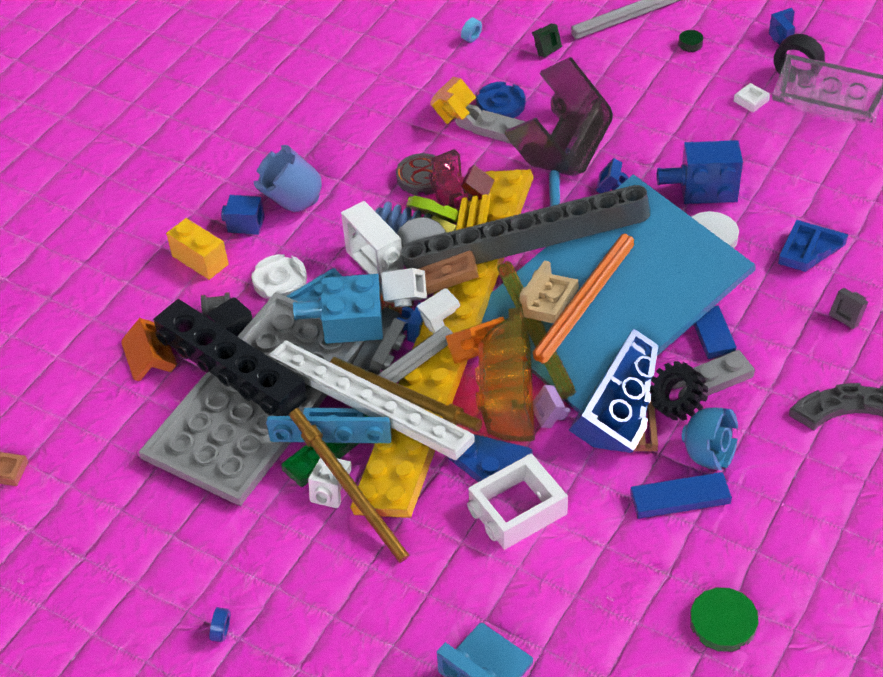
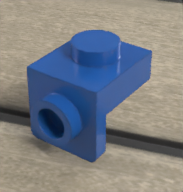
[769,8,795,45]

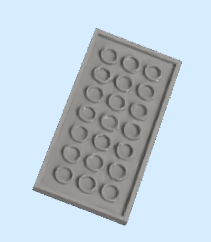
[139,292,365,506]

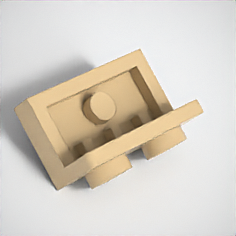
[519,261,579,324]

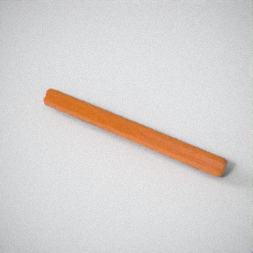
[533,233,634,364]

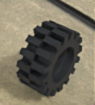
[650,361,708,421]

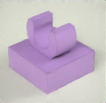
[530,385,571,428]

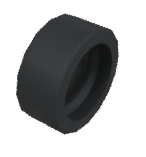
[774,34,825,84]

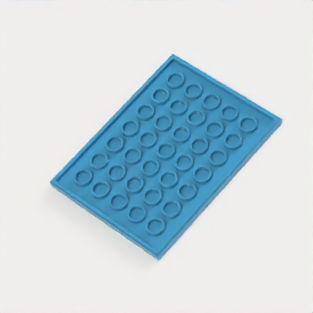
[481,174,756,413]

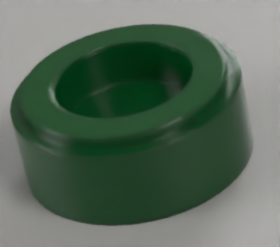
[678,30,703,52]

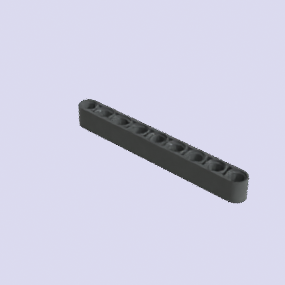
[401,185,651,269]

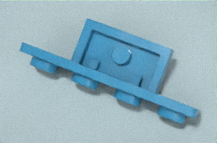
[266,408,392,443]

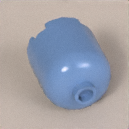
[254,145,322,212]

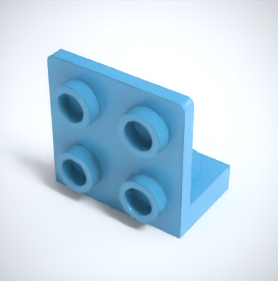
[436,623,533,677]

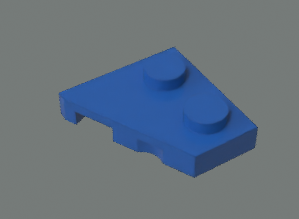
[778,220,848,272]
[447,434,533,482]

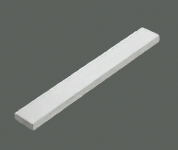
[268,340,475,461]

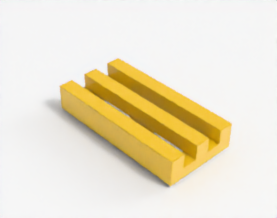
[456,194,490,230]

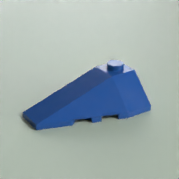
[569,329,658,453]

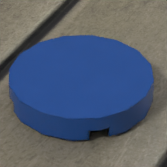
[476,82,526,118]

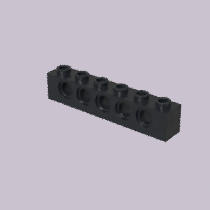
[153,299,308,416]

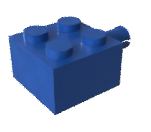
[656,140,743,204]

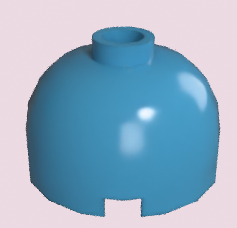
[682,408,738,470]

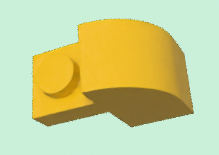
[430,77,476,124]

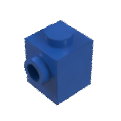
[221,195,265,235]

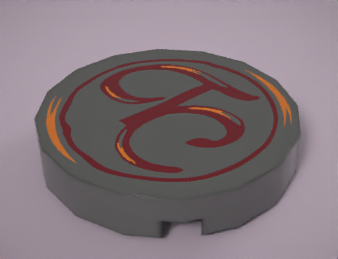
[396,153,448,195]

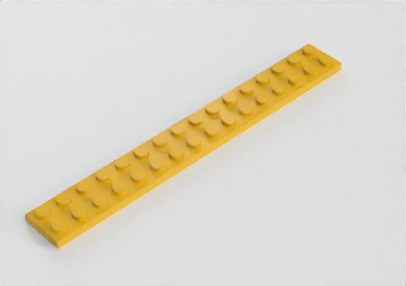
[350,169,534,518]

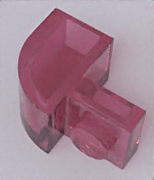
[429,149,472,211]

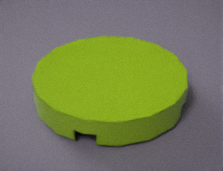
[406,196,459,223]

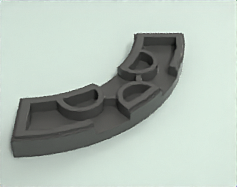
[789,383,883,431]

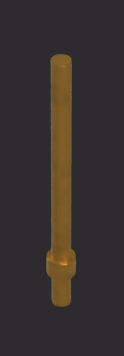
[330,357,482,431]
[289,408,410,563]

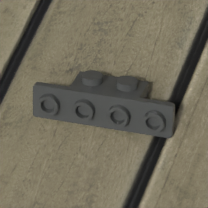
[353,307,408,375]

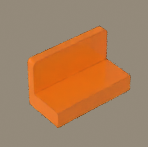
[121,318,177,381]

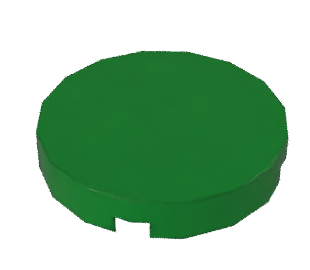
[690,587,759,652]

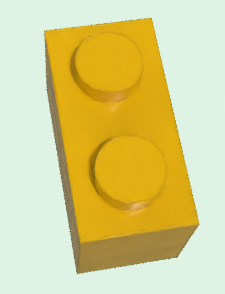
[166,218,229,280]

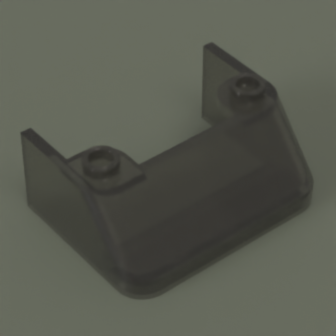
[504,57,613,176]

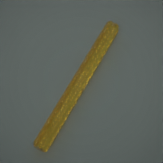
[497,261,576,399]

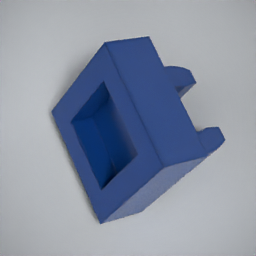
[596,158,628,193]
[397,302,423,343]

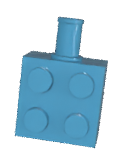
[293,274,383,344]

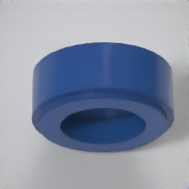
[209,607,231,642]

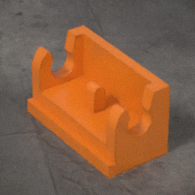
[445,316,508,364]

